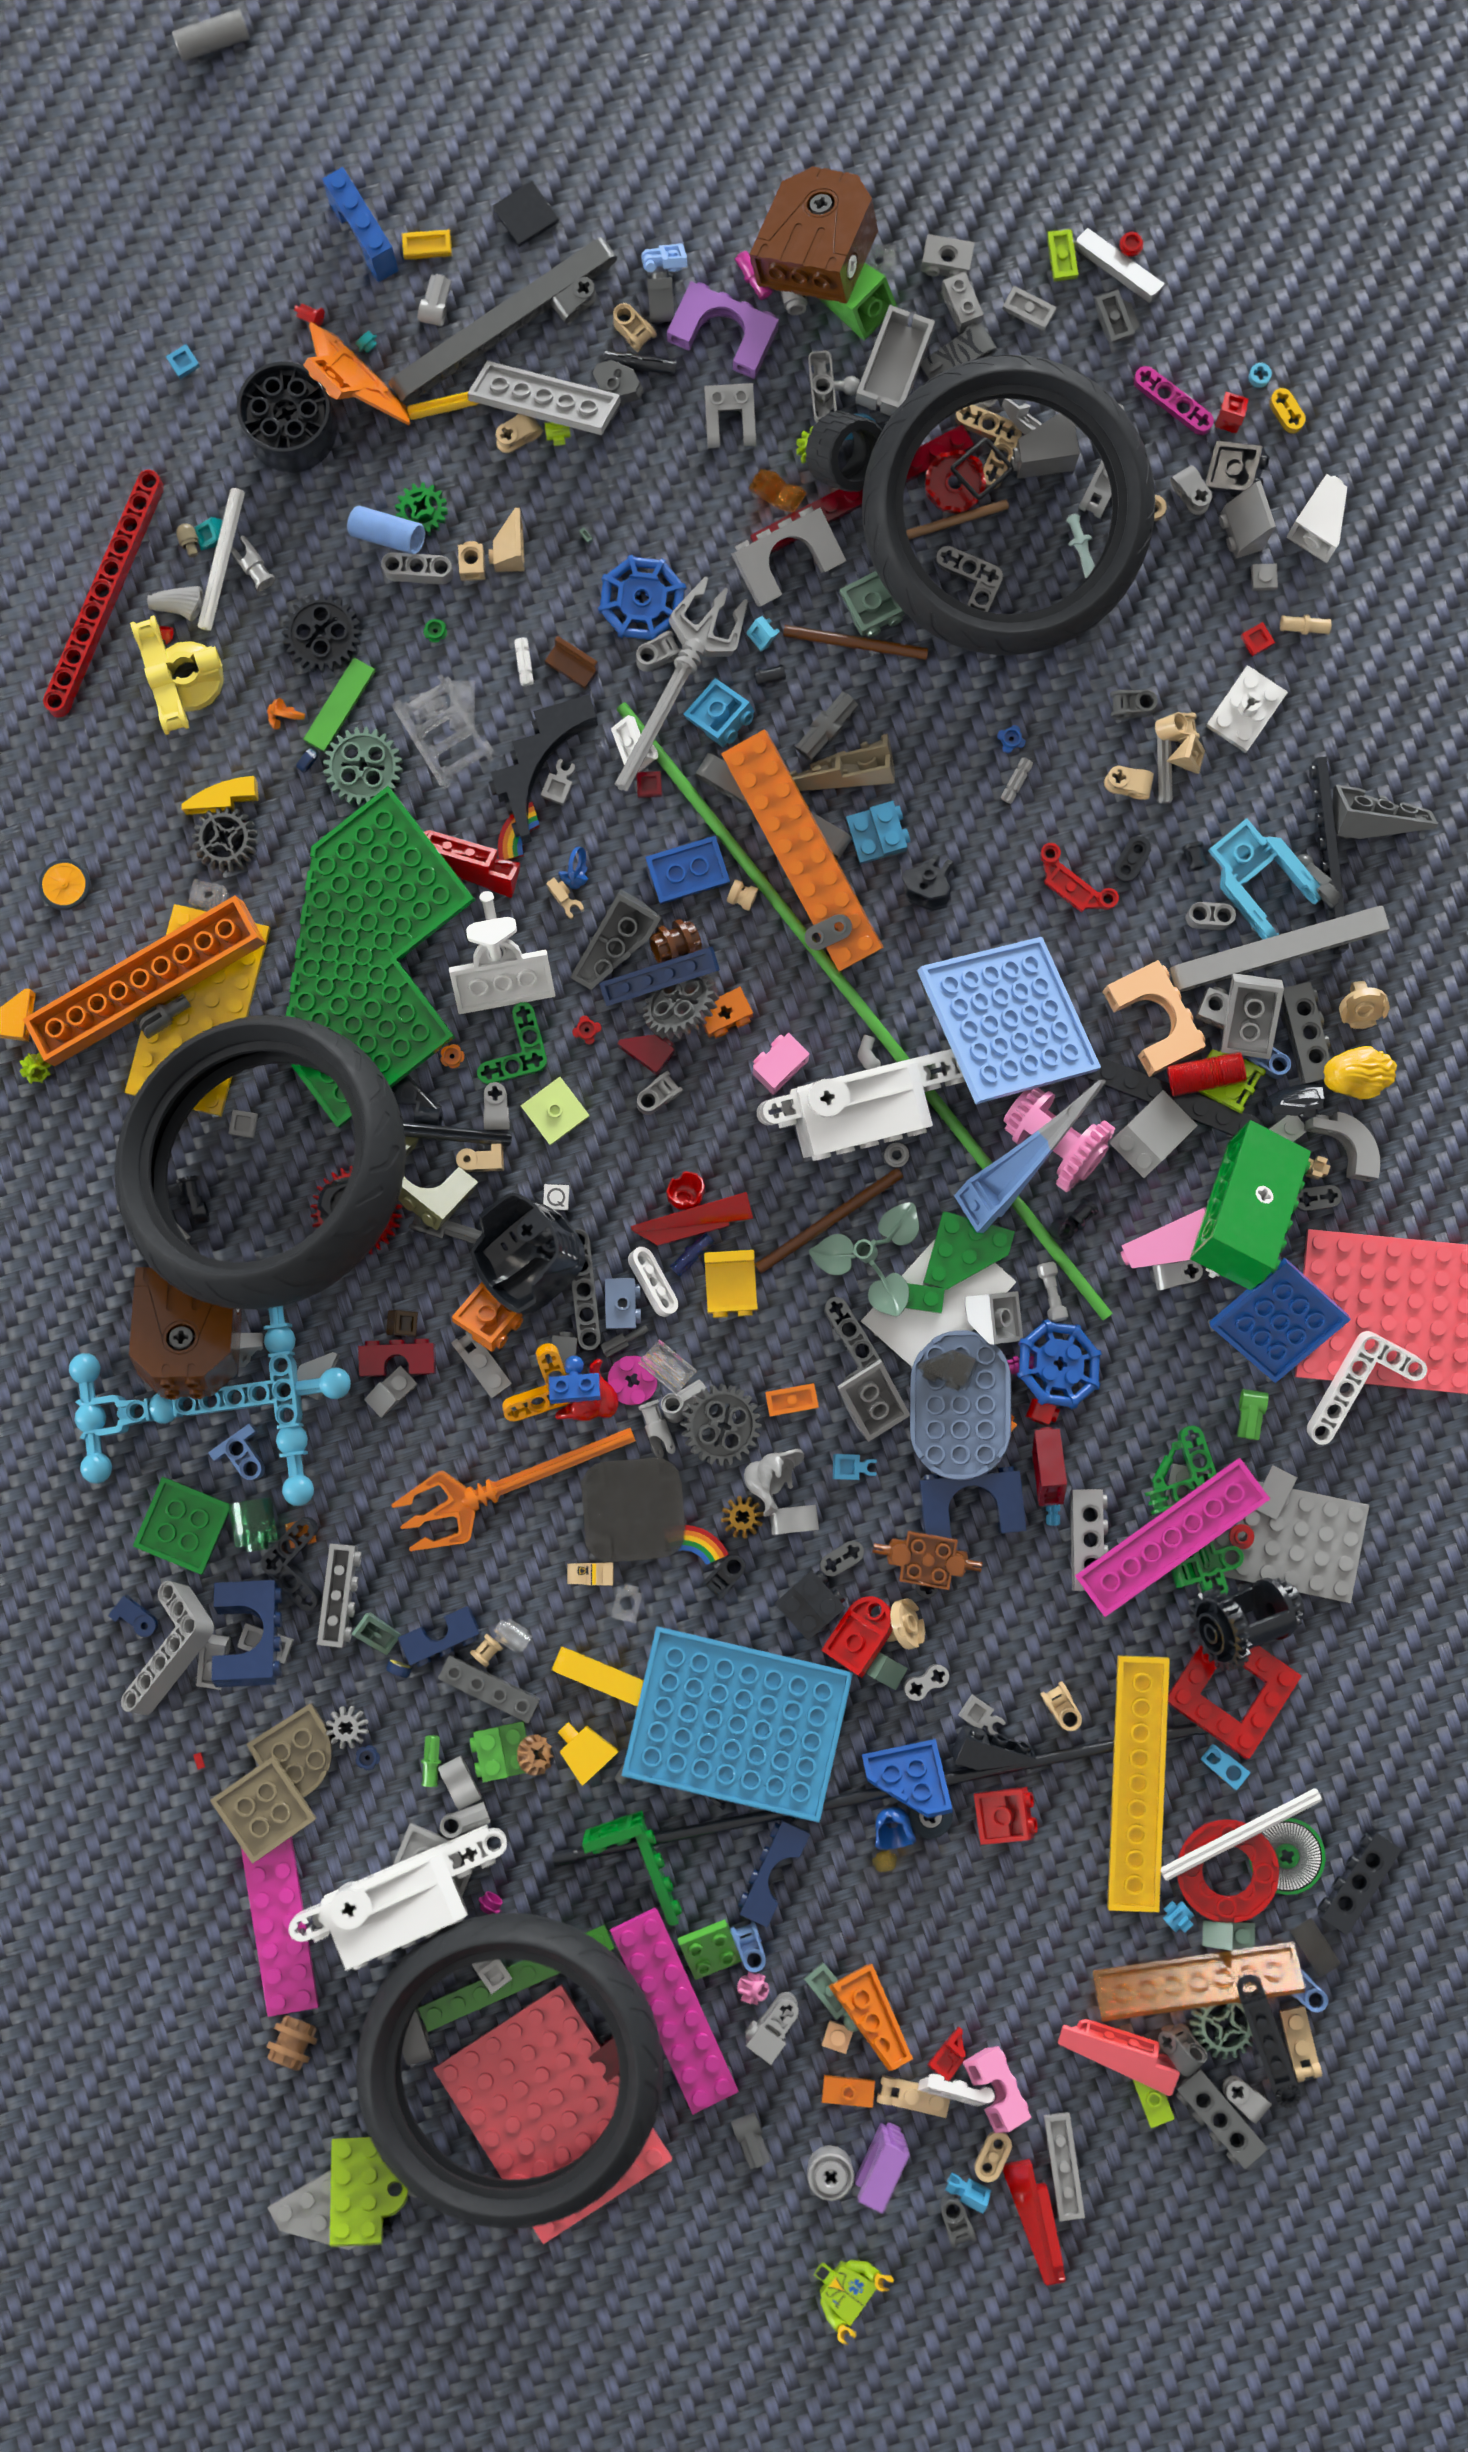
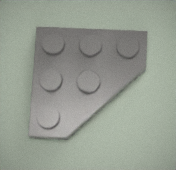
[268,2170,356,2250]

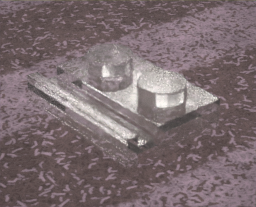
[638,1339,697,1395]

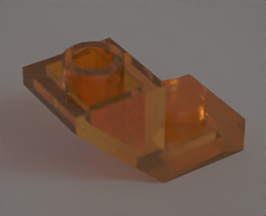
[748,469,807,513]

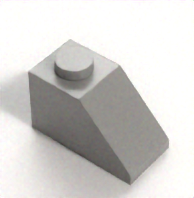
[290,1352,340,1401]

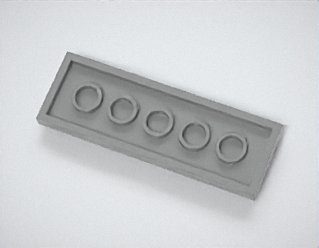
[468,361,621,435]

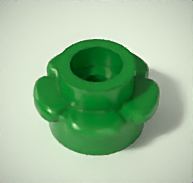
[423,619,447,643]

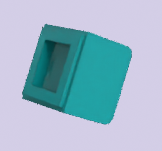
[194,517,223,551]

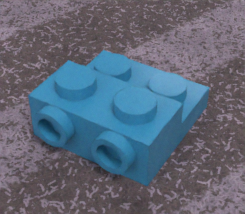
[684,678,755,747]
[846,801,910,865]

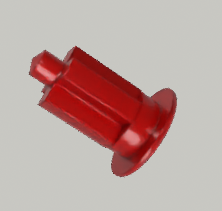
[294,303,325,327]

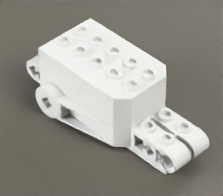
[757,1049,965,1161]
[289,1824,507,1970]

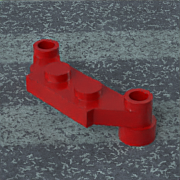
[1040,843,1119,913]

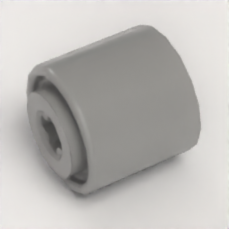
[807,2145,854,2201]

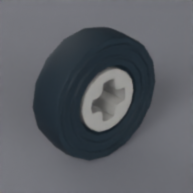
[908,1807,953,1839]

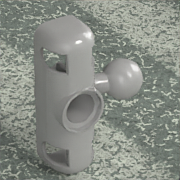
[808,351,860,423]

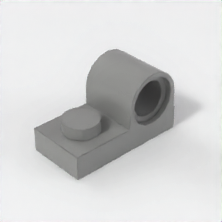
[196,1634,231,1690]

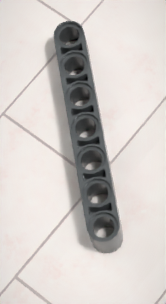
[695,753,852,860]

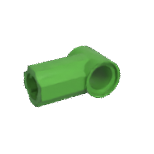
[1237,1389,1269,1440]

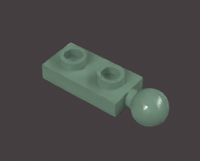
[803,1962,859,2032]

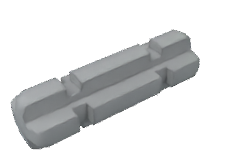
[1001,757,1033,804]

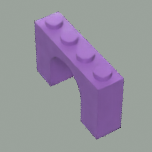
[667,281,779,379]
[855,2122,909,2213]

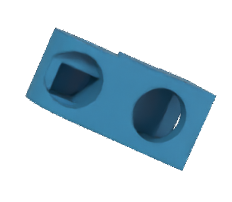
[1200,1743,1250,1791]

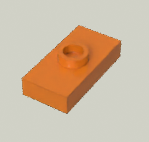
[765,1383,819,1417]
[822,2075,875,2108]

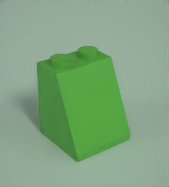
[819,263,897,341]

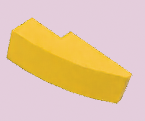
[181,776,259,815]

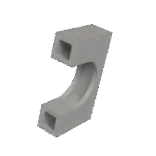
[731,506,846,607]

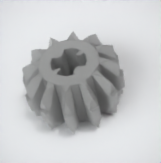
[326,1706,369,1749]

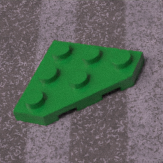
[923,1211,1015,1290]

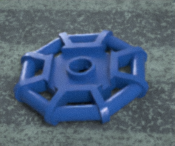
[598,555,687,640]
[1017,1319,1102,1409]

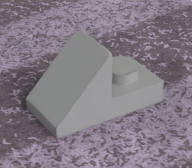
[364,1366,418,1418]

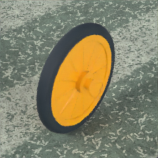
[38,859,90,910]

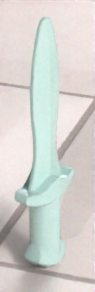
[1066,514,1095,578]

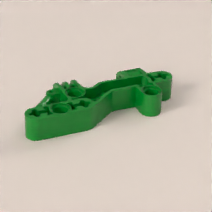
[1145,1426,1244,1595]

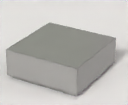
[228,1110,258,1139]

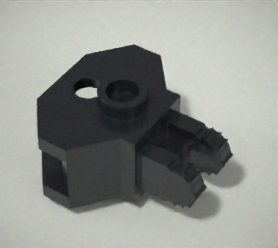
[902,854,954,911]

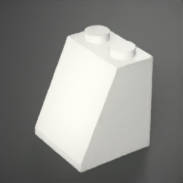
[1287,474,1347,563]

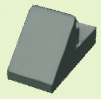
[1202,1920,1255,1950]

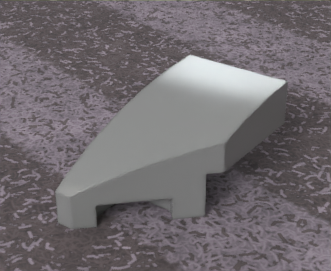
[1002,399,1042,435]

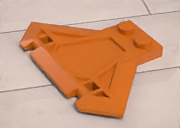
[303,322,410,425]

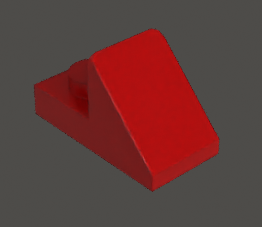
[1215,392,1249,433]

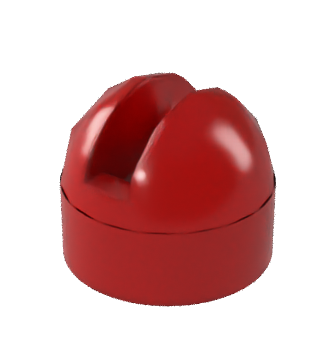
[159,626,174,645]

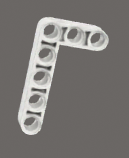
[1307,1331,1427,1445]

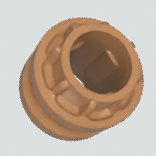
[267,2016,318,2071]

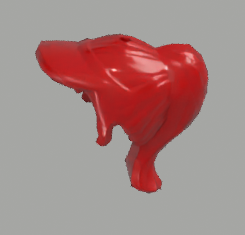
[555,1359,618,1421]

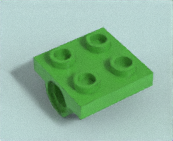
[678,1919,742,1980]

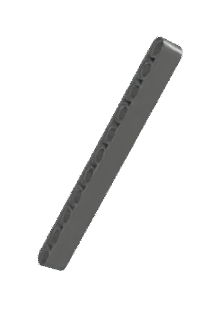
[389,237,617,404]

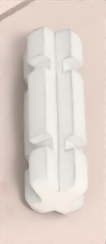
[514,638,534,686]

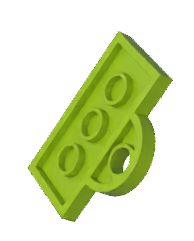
[329,2137,409,2247]

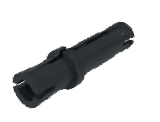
[604,350,677,376]

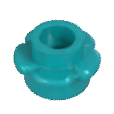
[355,331,377,353]

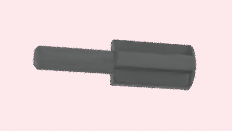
[600,1325,649,1358]

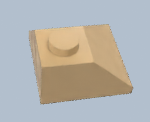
[489,508,524,572]

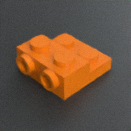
[452,1282,523,1352]

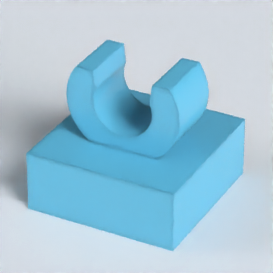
[746,616,780,651]

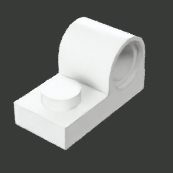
[611,715,658,772]

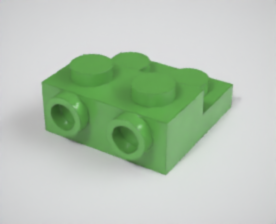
[470,1721,527,1782]

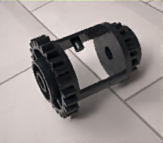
[1190,1578,1304,1672]

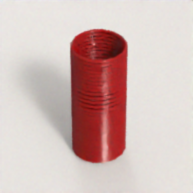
[1167,1051,1247,1097]

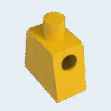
[557,1722,619,1786]

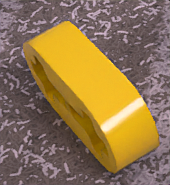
[1269,388,1305,433]

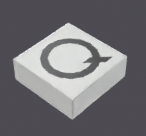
[543,1184,569,1211]

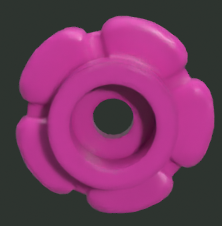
[478,1891,503,1915]

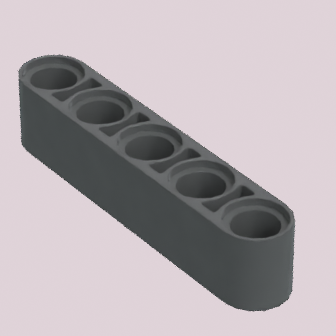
[572,1229,601,1352]

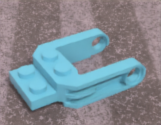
[1208,818,1322,939]

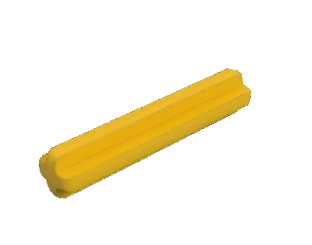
[407,392,478,420]

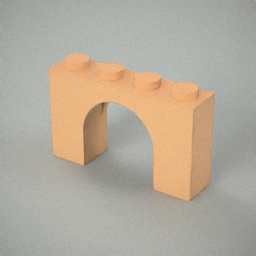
[1102,960,1206,1077]

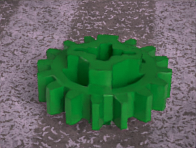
[395,482,448,536]

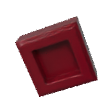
[636,771,662,798]

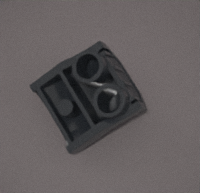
[1262,1083,1324,1117]

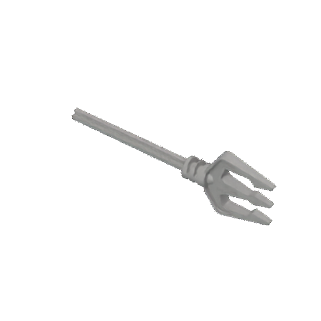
[615,577,748,791]

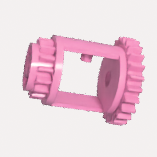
[1003,1088,1115,1193]

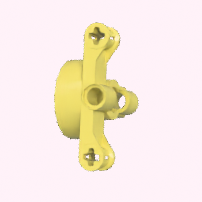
[130,616,224,735]

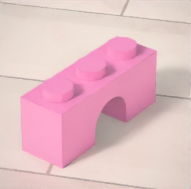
[963,2046,1031,2133]

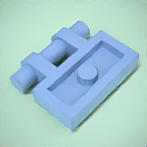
[641,244,687,272]

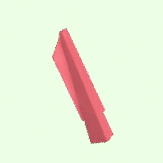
[1058,2019,1180,2096]

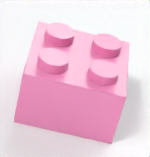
[753,1033,810,1095]

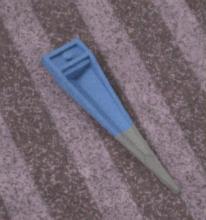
[954,1080,1105,1233]

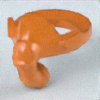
[267,698,305,730]

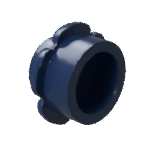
[355,1745,380,1771]

